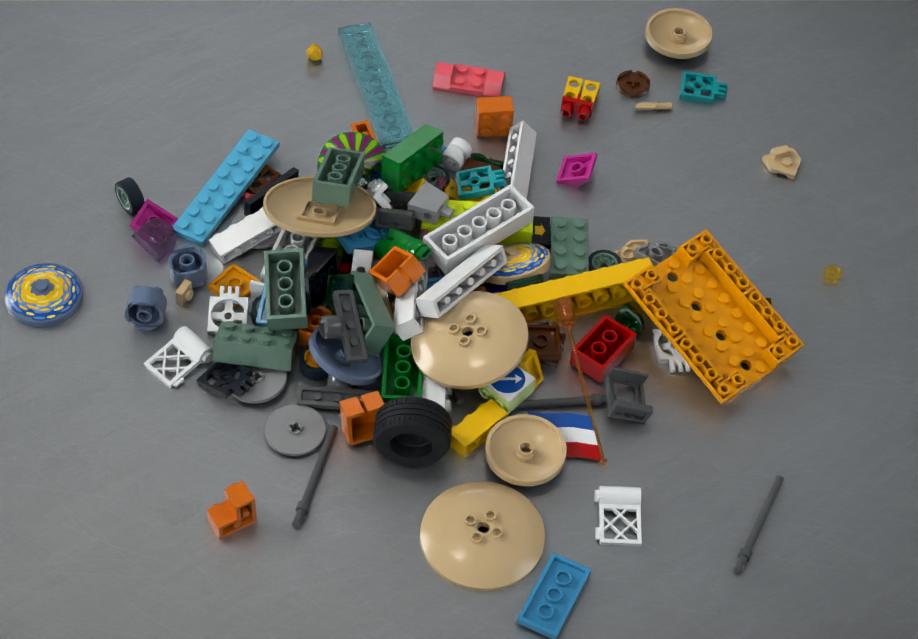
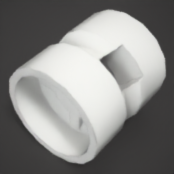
[441,137,472,171]

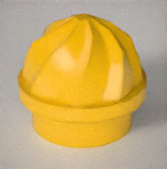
[305,43,323,61]

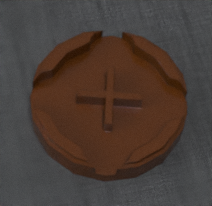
[616,70,650,98]

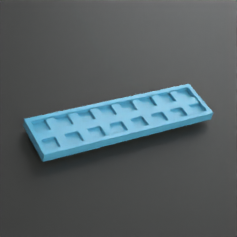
[171,129,280,247]

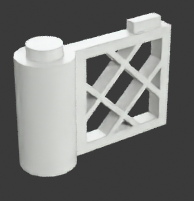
[144,326,213,389]
[594,486,642,546]

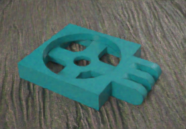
[679,71,728,104]
[455,165,507,201]

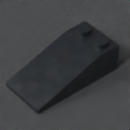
[305,246,339,314]

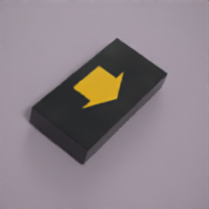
[531,216,550,249]

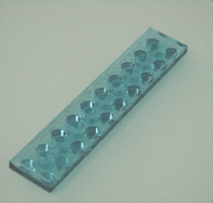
[338,22,414,150]

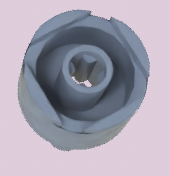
[168,245,207,289]
[125,286,167,330]

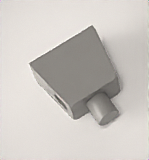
[408,181,455,224]

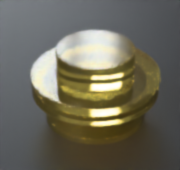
[823,265,842,283]

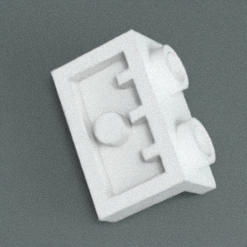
[366,179,392,209]

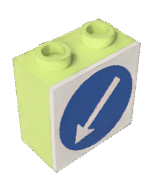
[479,365,536,414]

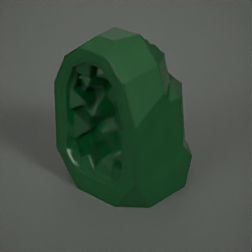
[614,303,645,334]

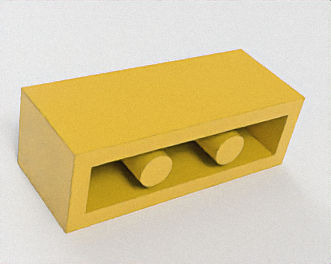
[450,399,508,458]

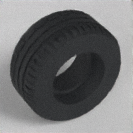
[373,396,452,466]

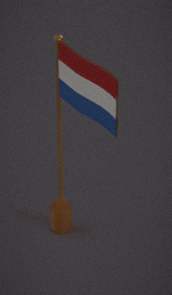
[527,297,607,464]

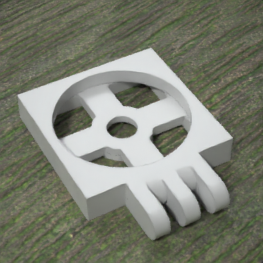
[207,286,249,335]
[652,329,691,373]

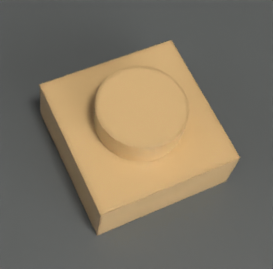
[175,279,194,307]

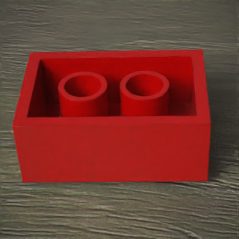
[569,314,637,383]

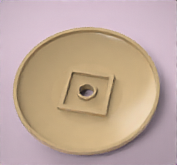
[263,176,376,238]
[411,291,529,389]
[420,481,545,591]

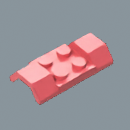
[432,62,505,97]

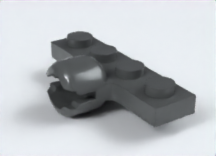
[319,290,368,364]
[297,374,375,410]

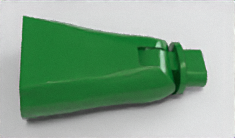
[375,228,432,261]

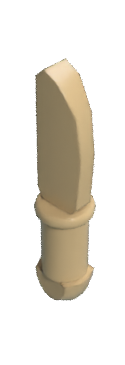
[634,102,673,111]

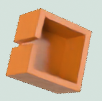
[474,96,514,138]
[368,246,426,298]
[339,391,384,446]

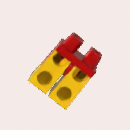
[561,76,601,121]

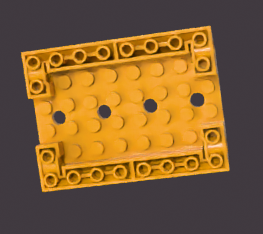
[622,229,804,404]

